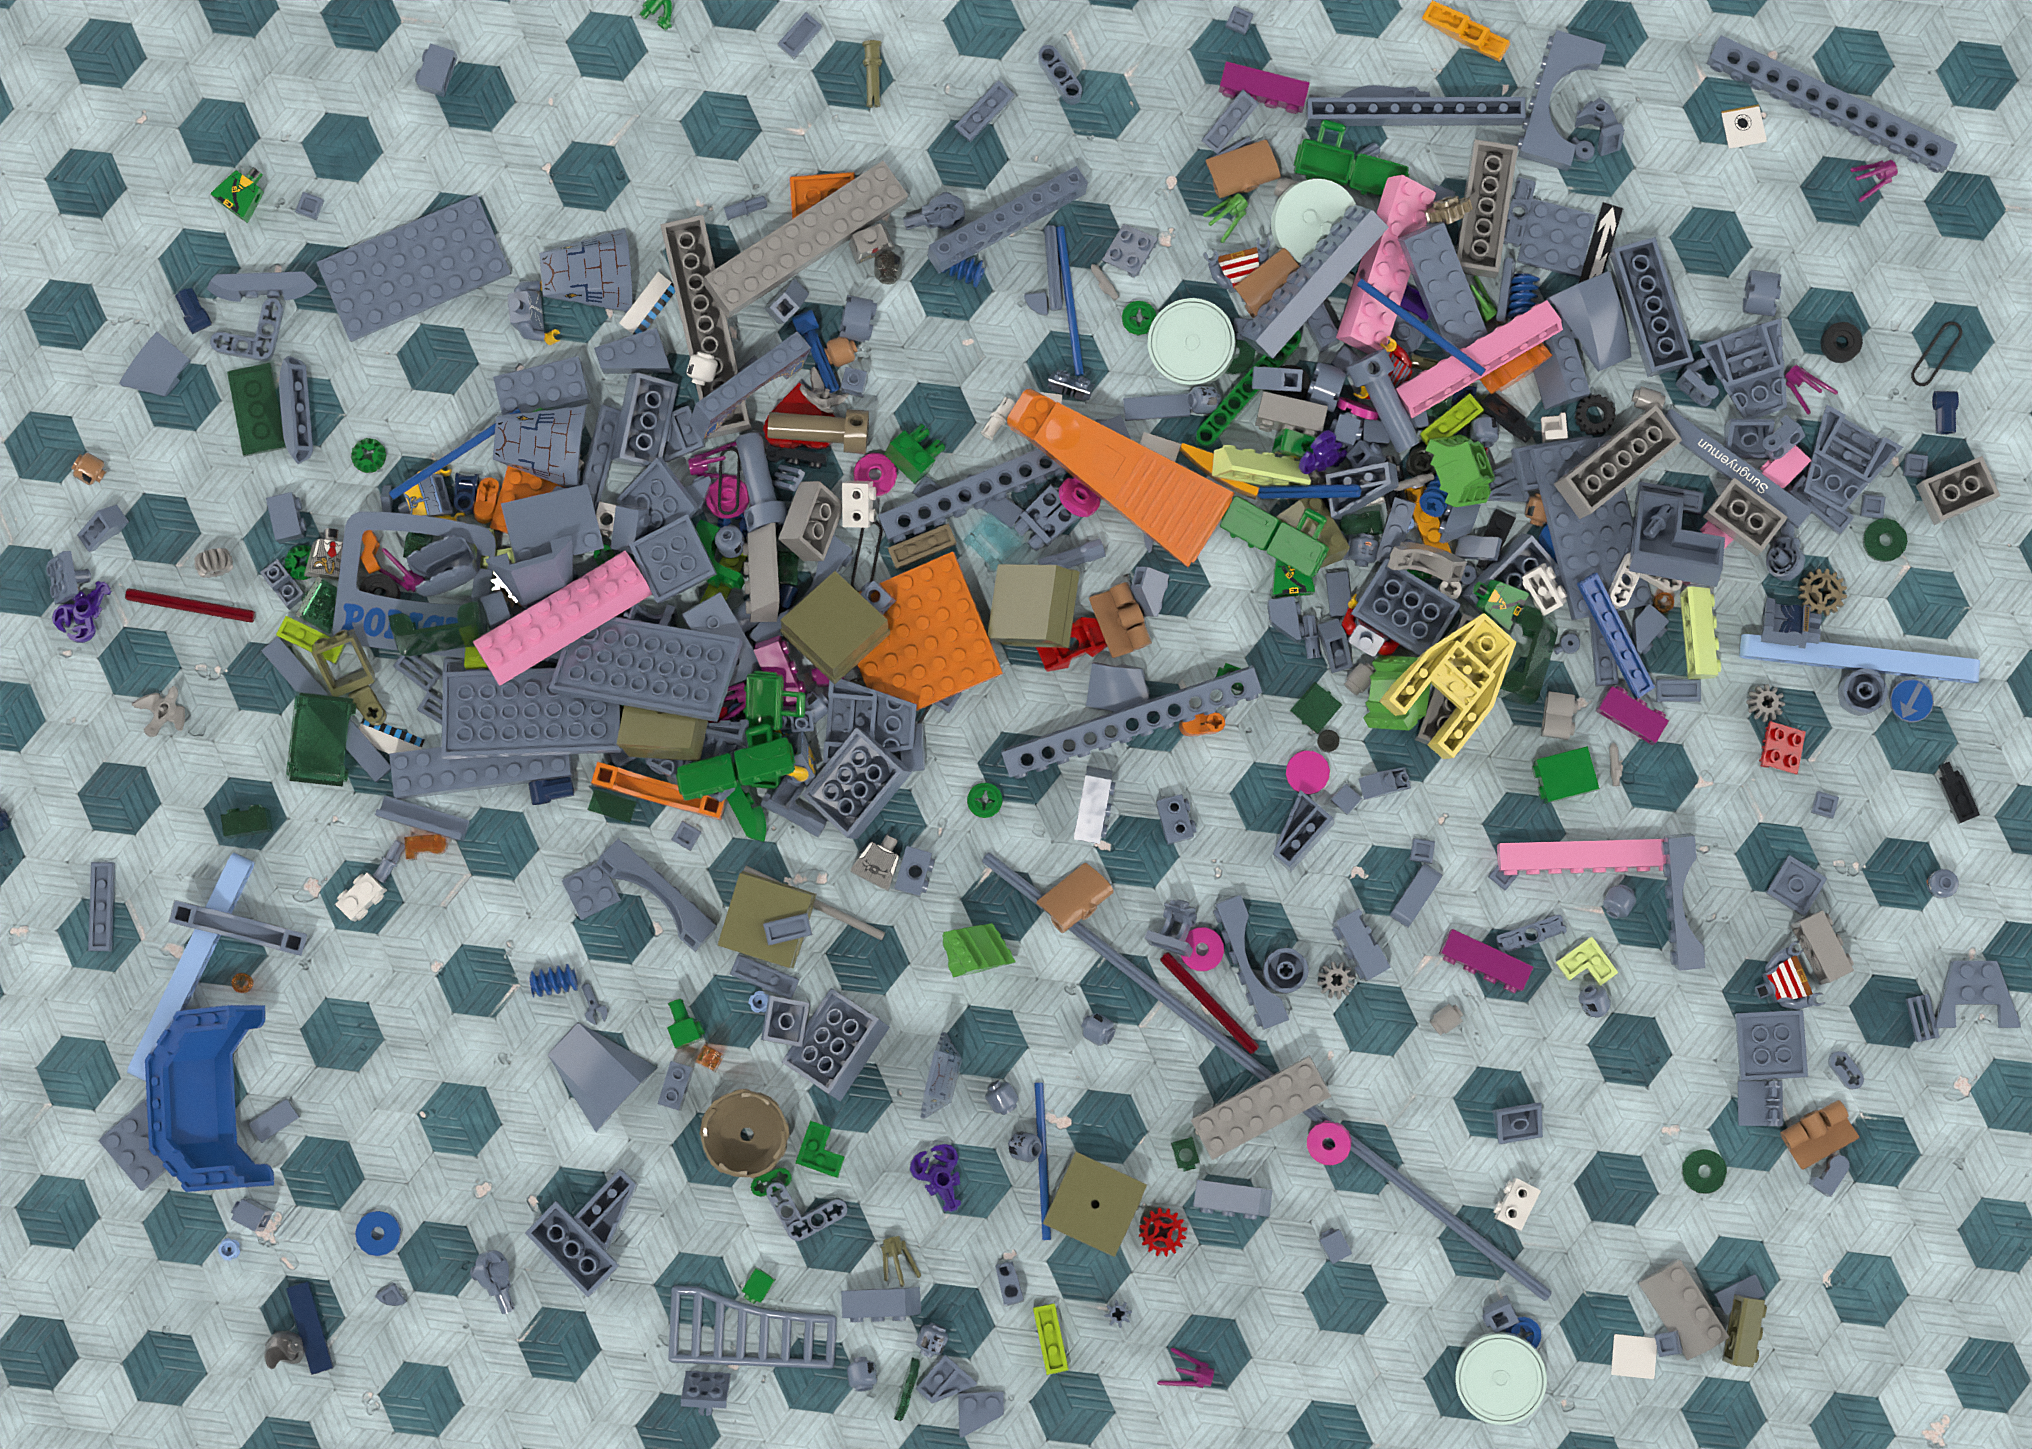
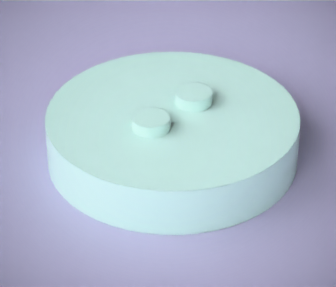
[1271,179,1356,265]
[1148,298,1236,388]
[1456,1332,1547,1425]

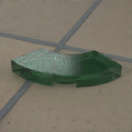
[894,1357,920,1422]

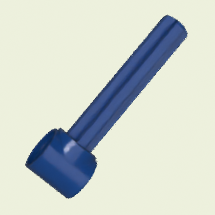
[792,309,840,393]

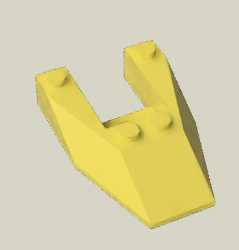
[1379,613,1516,759]

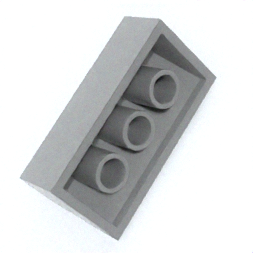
[743,523,779,622]
[1638,1259,1730,1360]

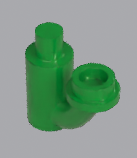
[639,0,672,31]

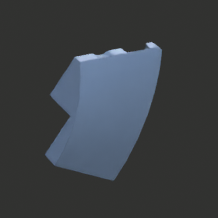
[119,331,191,397]
[1086,662,1155,716]

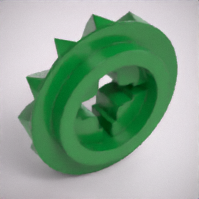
[1122,301,1156,336]
[351,438,386,473]
[285,545,312,580]
[967,783,1002,818]

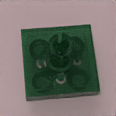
[296,576,338,634]

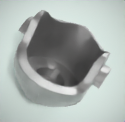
[264,1330,304,1369]

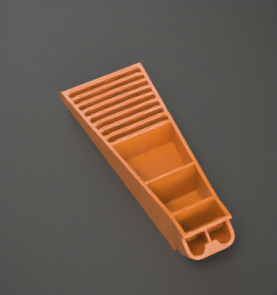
[1007,389,1235,567]

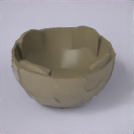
[700,1089,789,1178]

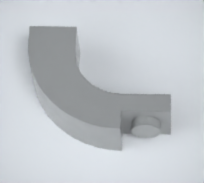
[1387,542,1467,583]

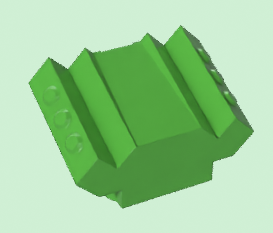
[1425,435,1496,507]
[1363,655,1431,730]
[942,923,1016,978]

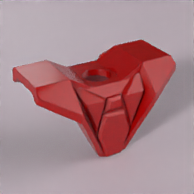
[1036,617,1108,672]

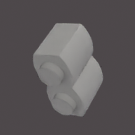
[1541,692,1578,740]

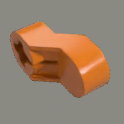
[474,477,500,524]
[360,530,381,574]
[1179,712,1225,737]

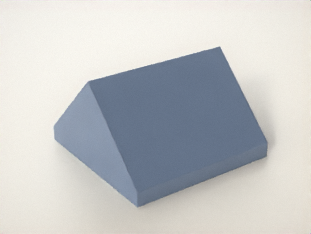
[1724,419,1775,458]
[761,996,810,1047]
[1492,1102,1543,1144]

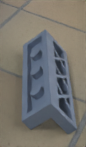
[375,796,470,842]

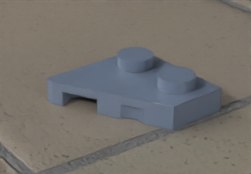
[664,405,706,462]
[1487,462,1530,502]
[915,1354,978,1404]
[958,1392,1004,1438]

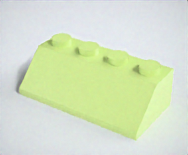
[1212,445,1311,486]
[1680,586,1721,679]

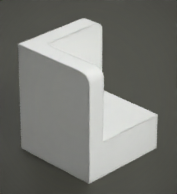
[1541,413,1568,443]

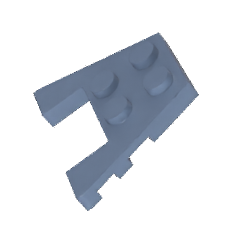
[1934,961,2021,1028]

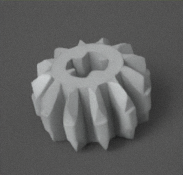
[194,548,233,578]
[1746,684,1785,722]
[1317,962,1355,999]

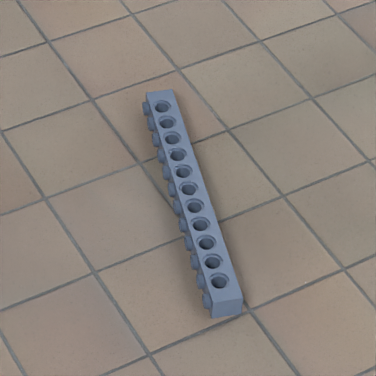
[1706,35,1958,173]
[878,415,1131,544]
[1001,665,1262,779]

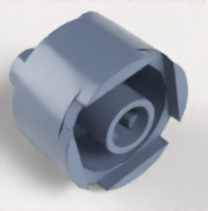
[1742,270,1781,317]
[839,295,877,343]
[1305,362,1347,413]
[1838,669,1888,716]
[1262,948,1309,994]

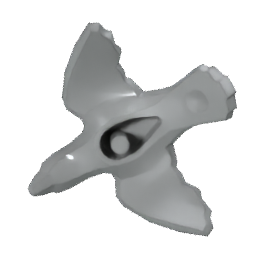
[800,366,849,414]
[132,686,185,737]

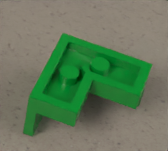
[795,1121,845,1178]

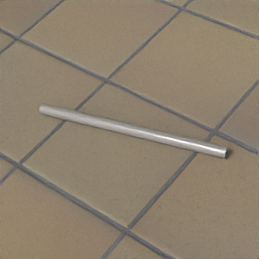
[743,865,885,941]

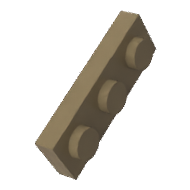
[888,523,957,569]

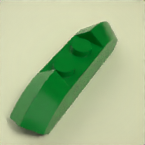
[726,780,766,842]

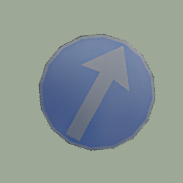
[1889,679,1934,723]

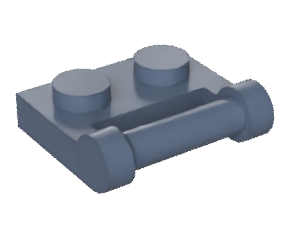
[1675,369,1719,407]

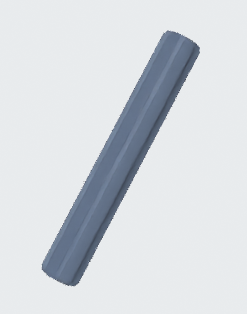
[1044,225,1062,311]

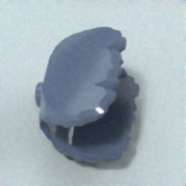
[407,535,477,596]

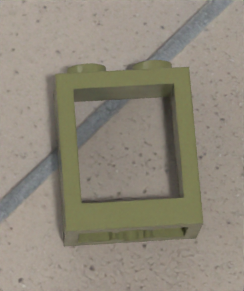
[312,629,375,698]

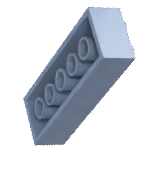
[1398,222,1488,359]
[1610,237,1694,378]

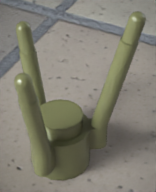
[881,1236,921,1287]

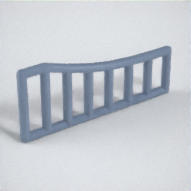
[668,1286,836,1369]

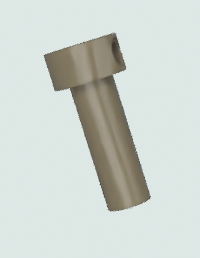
[768,409,869,454]

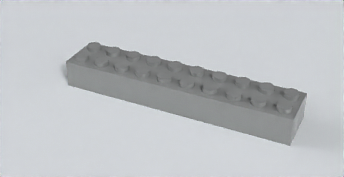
[703,161,908,319]
[660,215,751,439]

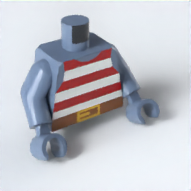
[1203,236,1270,302]
[1755,940,1825,1010]

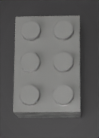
[1255,392,1328,438]
[1916,456,2001,526]
[1703,478,1788,556]
[778,481,842,561]
[1790,910,1854,985]

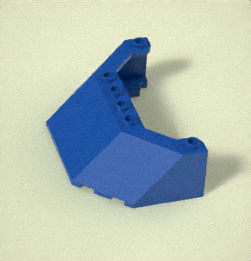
[145,1005,274,1192]

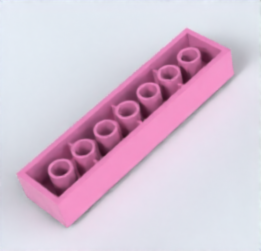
[1336,175,1436,354]
[473,551,652,686]

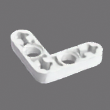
[1608,552,1682,609]

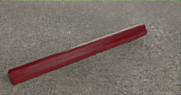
[125,588,255,623]
[1160,952,1259,1054]

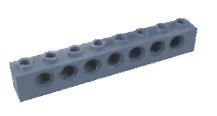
[927,166,1088,273]

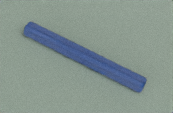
[1257,484,1361,499]

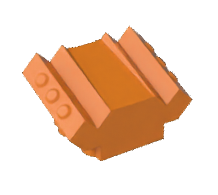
[1479,342,1553,394]

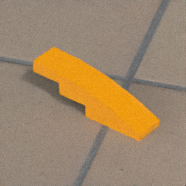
[1422,0,1510,62]
[1180,443,1259,500]

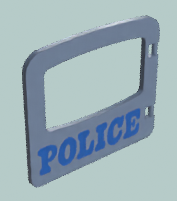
[332,512,496,658]

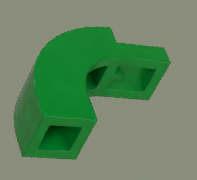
[695,519,745,589]

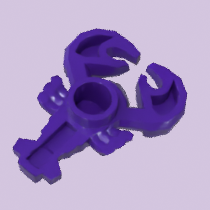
[1299,430,1348,474]
[52,581,112,643]
[909,1144,961,1212]

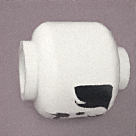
[687,352,718,386]

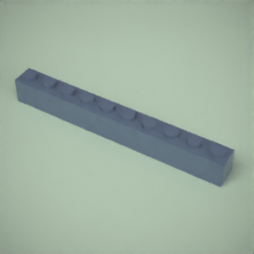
[1306,97,1526,126]

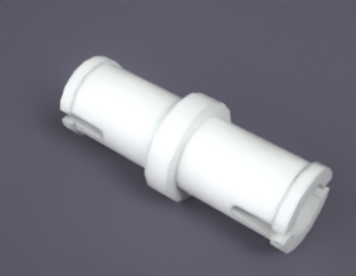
[981,397,1016,440]

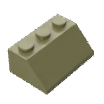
[1276,498,1350,568]
[1722,1294,1767,1368]

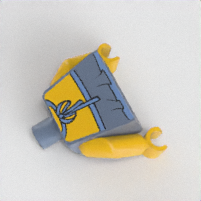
[398,464,465,521]
[773,730,816,786]

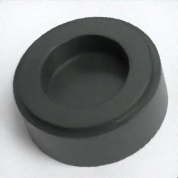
[1317,730,1340,753]

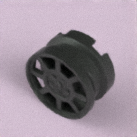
[1406,447,1436,478]

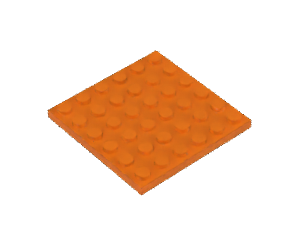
[857,552,1004,711]

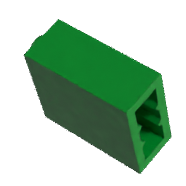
[1532,746,1600,804]

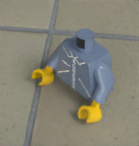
[508,280,560,345]

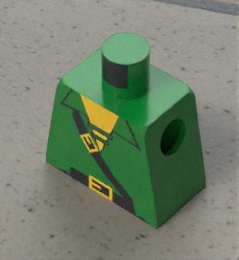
[210,167,264,223]
[1271,428,1316,462]
[1272,560,1315,598]
[1473,580,1530,630]

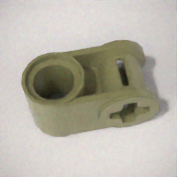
[348,685,387,726]

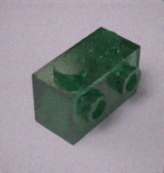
[221,804,273,839]

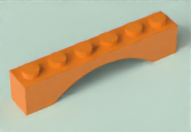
[591,762,727,821]

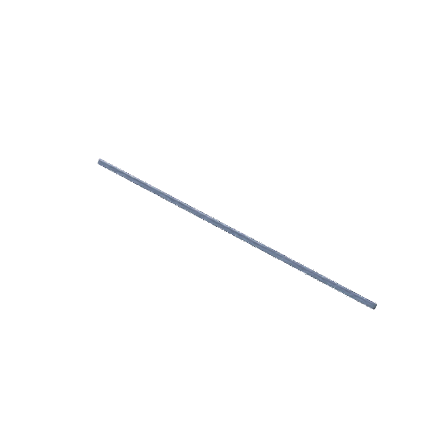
[982,853,1552,1301]

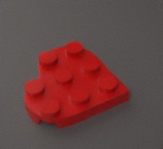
[763,383,835,450]

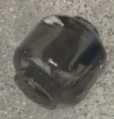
[874,250,902,285]

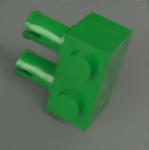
[884,424,945,484]
[667,998,705,1050]

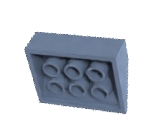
[501,484,604,563]
[1351,559,1461,656]
[802,727,912,839]
[782,988,890,1102]

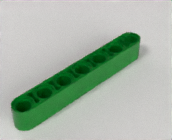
[1195,330,1301,449]

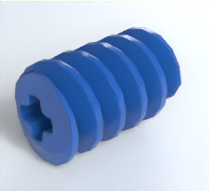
[942,256,986,288]
[1507,273,1540,320]
[1419,472,1448,517]
[530,964,578,998]

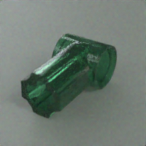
[1340,510,1384,536]

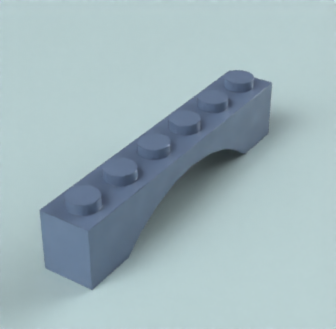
[749,535,854,644]
[1661,833,1706,971]
[597,838,717,952]
[1213,895,1289,1030]
[168,899,307,956]

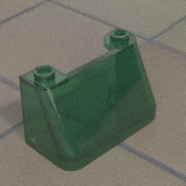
[388,601,485,656]
[1497,605,1558,706]
[286,691,356,787]

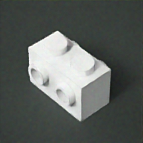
[842,481,876,528]
[1522,563,1567,616]
[335,873,387,922]
[1493,1178,1541,1231]

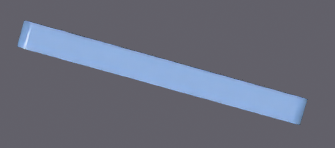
[1739,634,1980,683]
[127,852,255,1081]

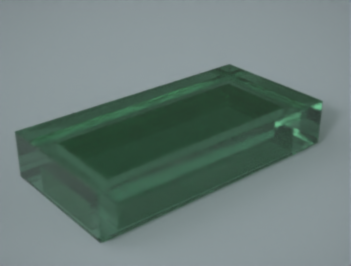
[588,789,637,824]

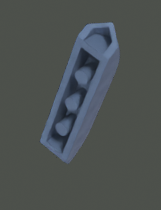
[207,272,318,302]
[279,356,313,464]

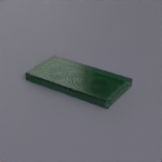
[227,363,286,457]

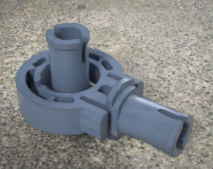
[903,192,965,230]
[1766,521,1805,581]
[470,1250,515,1314]

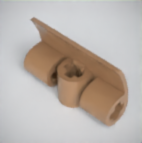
[1205,140,1280,199]
[1234,248,1300,319]
[1089,582,1152,658]
[1036,863,1114,933]
[1780,1100,1859,1170]

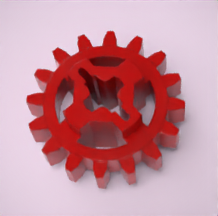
[1139,1208,1187,1257]

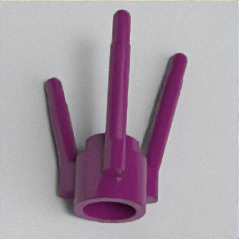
[1850,159,1898,202]
[1785,364,1838,415]
[688,442,737,479]
[378,548,426,592]
[718,682,746,723]
[1157,1348,1214,1388]

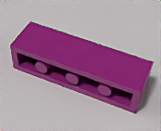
[1219,62,1310,114]
[1439,929,1533,994]

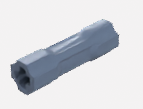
[1038,539,1106,569]
[760,789,827,838]

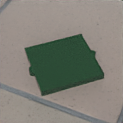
[1290,682,1342,734]

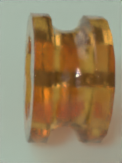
[1653,592,1674,613]
[231,973,254,993]

